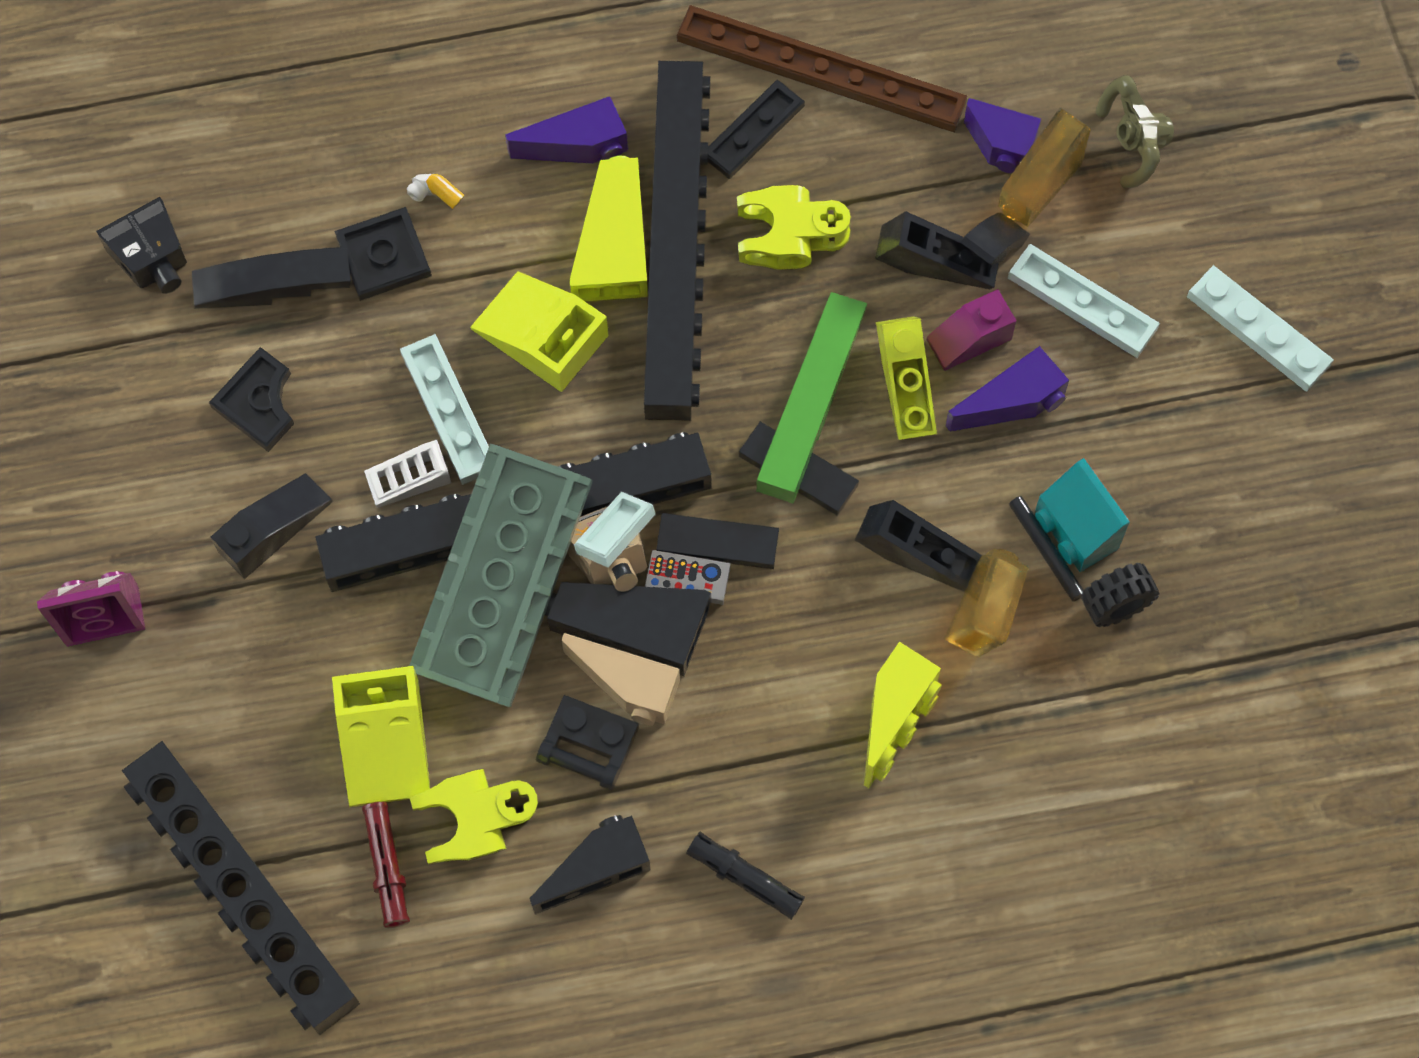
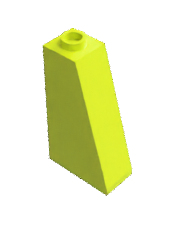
[570,156,648,301]

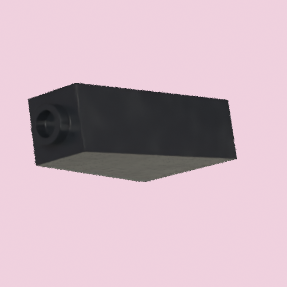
[545,582,711,676]

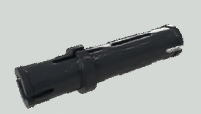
[686,831,805,920]

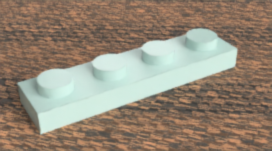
[1008,244,1160,358]
[1187,265,1334,392]
[400,334,489,485]

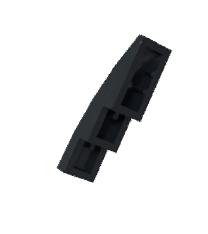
[192,247,351,309]

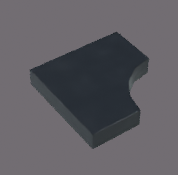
[209,347,294,452]

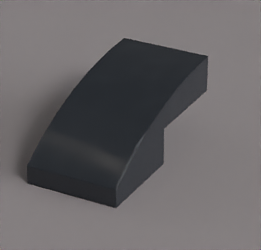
[961,212,1030,265]

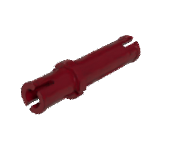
[362,802,410,928]

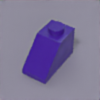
[964,98,1041,175]

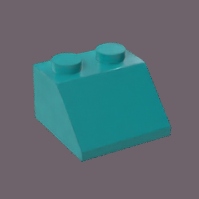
[1035,458,1130,572]

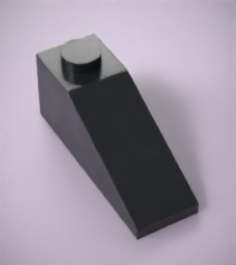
[875,211,999,290]
[210,473,333,580]
[855,500,986,593]
[529,815,651,915]

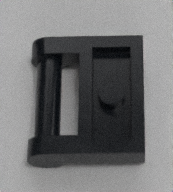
[536,695,639,791]

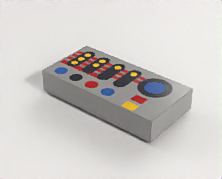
[645,550,730,605]

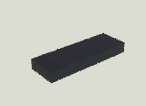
[708,79,805,179]
[739,421,859,516]
[656,513,779,569]

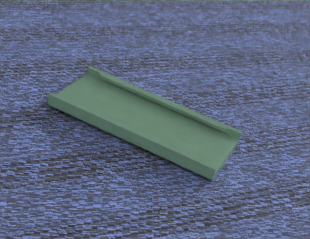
[409,444,593,707]

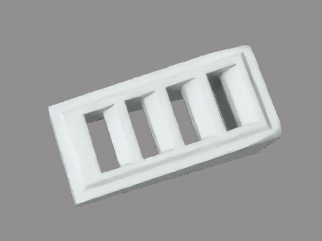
[364,440,451,508]

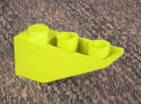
[876,316,937,440]

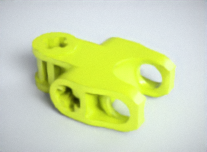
[737,185,851,270]
[410,769,538,864]

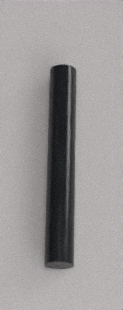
[1009,496,1084,602]

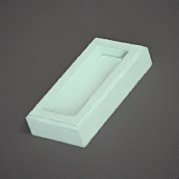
[574,492,655,567]

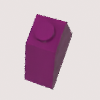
[926,289,1017,371]

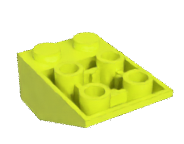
[470,271,609,392]
[864,642,942,789]
[332,666,430,807]

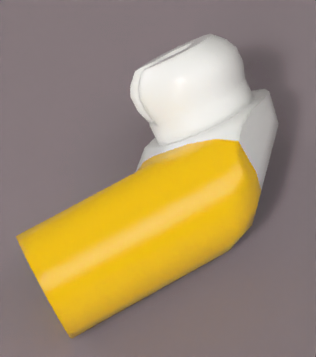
[407,174,464,209]

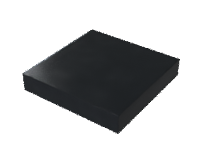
[334,207,432,301]

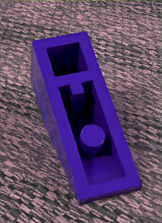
[505,96,628,164]
[945,346,1069,432]

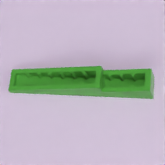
[756,292,867,504]

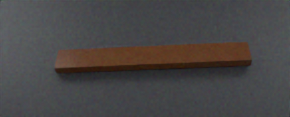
[677,5,967,133]

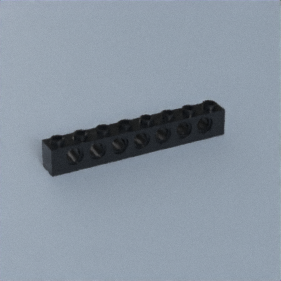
[121,741,360,1035]

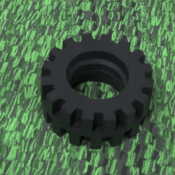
[1081,563,1160,627]

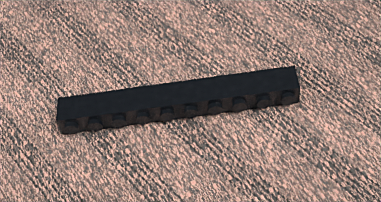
[644,60,711,421]
[315,432,712,592]

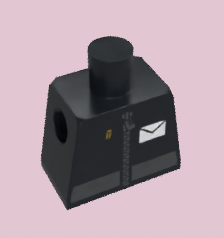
[96,197,187,294]

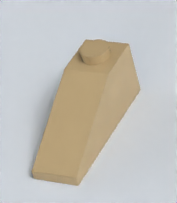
[562,633,680,725]

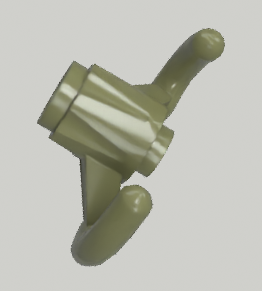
[1096,75,1174,188]

